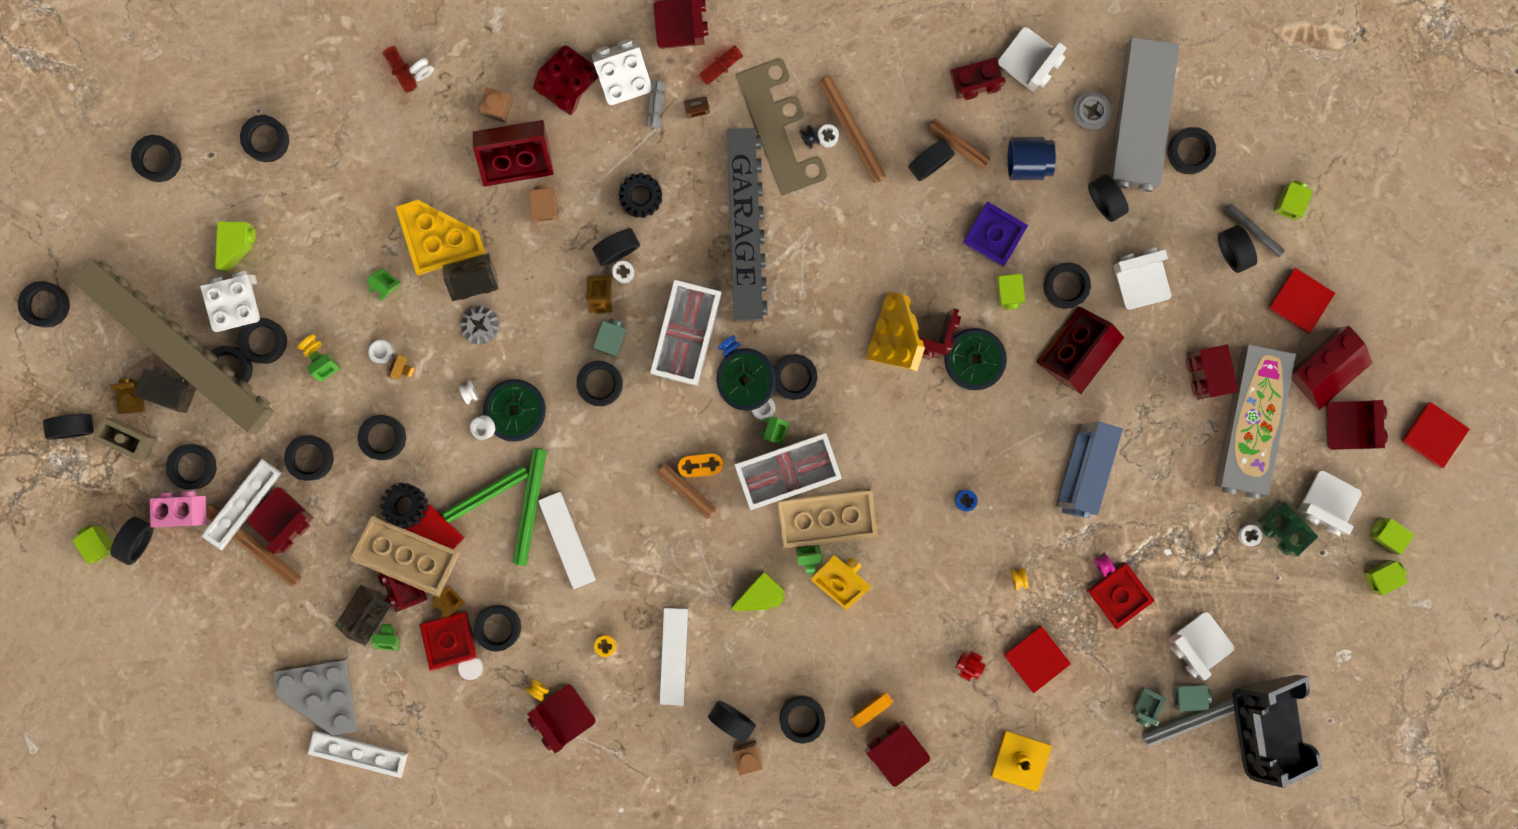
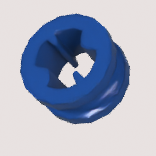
[717,335,741,357]
[955,490,977,512]

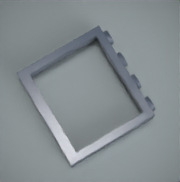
[1056,421,1123,518]

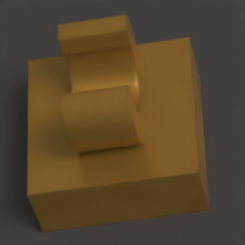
[387,353,415,380]
[431,585,465,618]

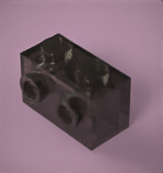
[442,253,499,302]
[134,366,196,413]
[335,585,391,646]

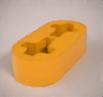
[678,453,723,478]
[850,691,893,728]

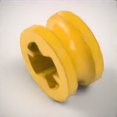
[297,334,322,357]
[1011,567,1028,591]
[594,635,616,657]
[525,679,549,701]

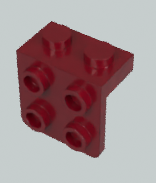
[653,0,709,49]
[533,45,599,115]
[919,308,961,360]
[1326,400,1388,450]
[247,487,314,554]
[527,684,596,754]
[865,720,930,787]

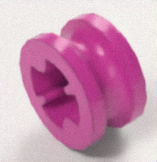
[1093,553,1115,577]

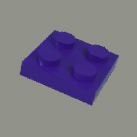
[962,201,1029,267]

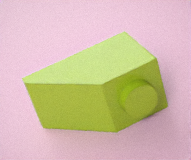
[215,221,256,272]
[731,571,785,611]

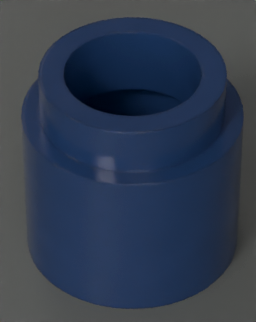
[1007,137,1056,181]

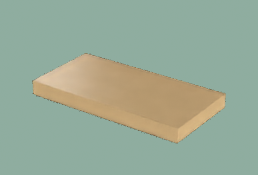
[777,489,878,549]
[349,515,460,597]

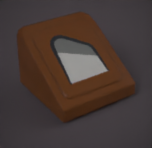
[684,97,710,119]

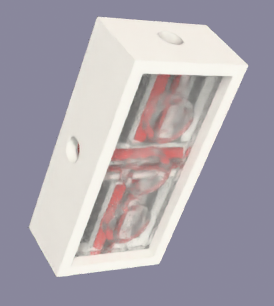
[650,280,722,387]
[735,433,842,511]

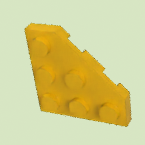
[395,200,486,276]
[865,291,925,371]

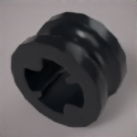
[799,125,820,149]

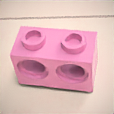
[149,492,207,528]

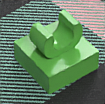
[366,268,401,301]
[306,350,340,382]
[758,416,789,445]
[796,545,822,574]
[371,624,400,651]

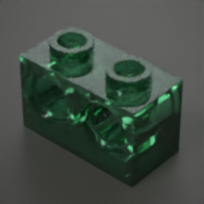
[1257,501,1319,557]

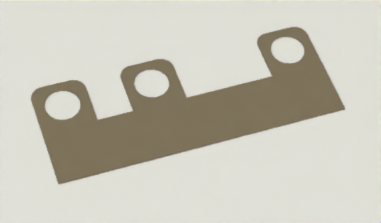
[736,59,827,196]

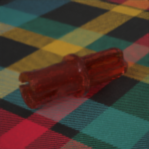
[699,45,744,85]
[383,46,417,93]

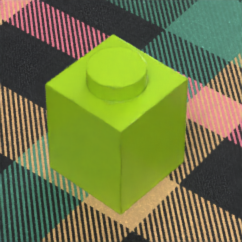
[1273,181,1313,221]
[995,274,1025,310]
[1369,518,1415,555]
[72,525,112,564]
[1363,560,1408,596]

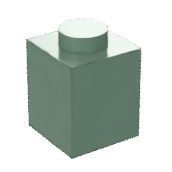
[593,319,627,357]
[1173,683,1212,711]

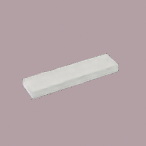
[201,458,282,551]
[538,492,596,590]
[660,607,688,706]
[307,729,408,778]

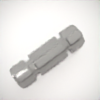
[647,80,665,128]

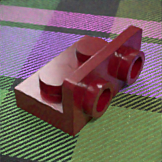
[950,57,1006,100]
[377,573,427,612]

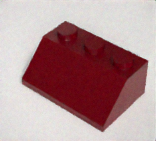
[473,120,554,187]
[1036,306,1125,394]
[1291,325,1373,410]

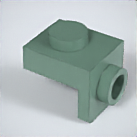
[1131,687,1167,727]

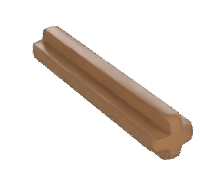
[928,119,990,169]
[657,464,716,519]

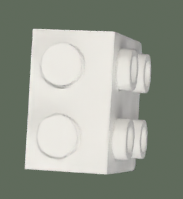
[998,27,1067,92]
[591,39,651,105]
[1113,247,1171,310]
[200,271,260,332]
[1297,471,1362,536]
[1168,612,1234,681]

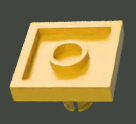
[810,555,871,610]
[990,730,1052,792]

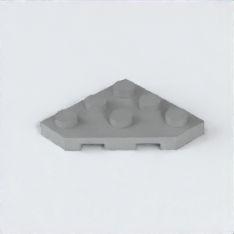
[273,659,358,736]

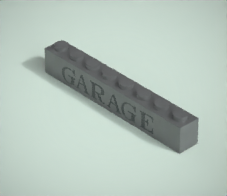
[727,128,768,322]

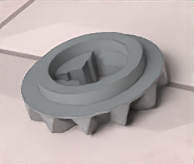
[1073,92,1112,131]
[460,306,499,344]

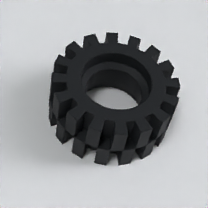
[618,173,662,218]
[380,483,428,528]

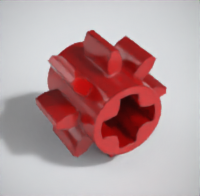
[955,650,985,682]

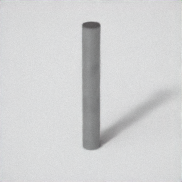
[1225,204,1285,258]

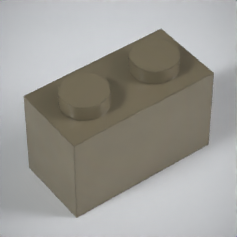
[93,417,157,460]

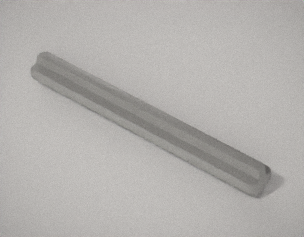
[1143,699,1235,746]

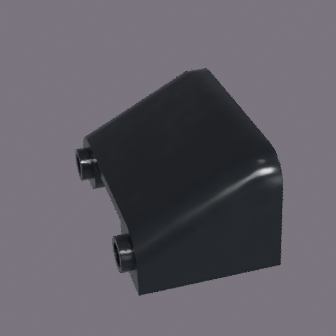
[1232,675,1322,788]

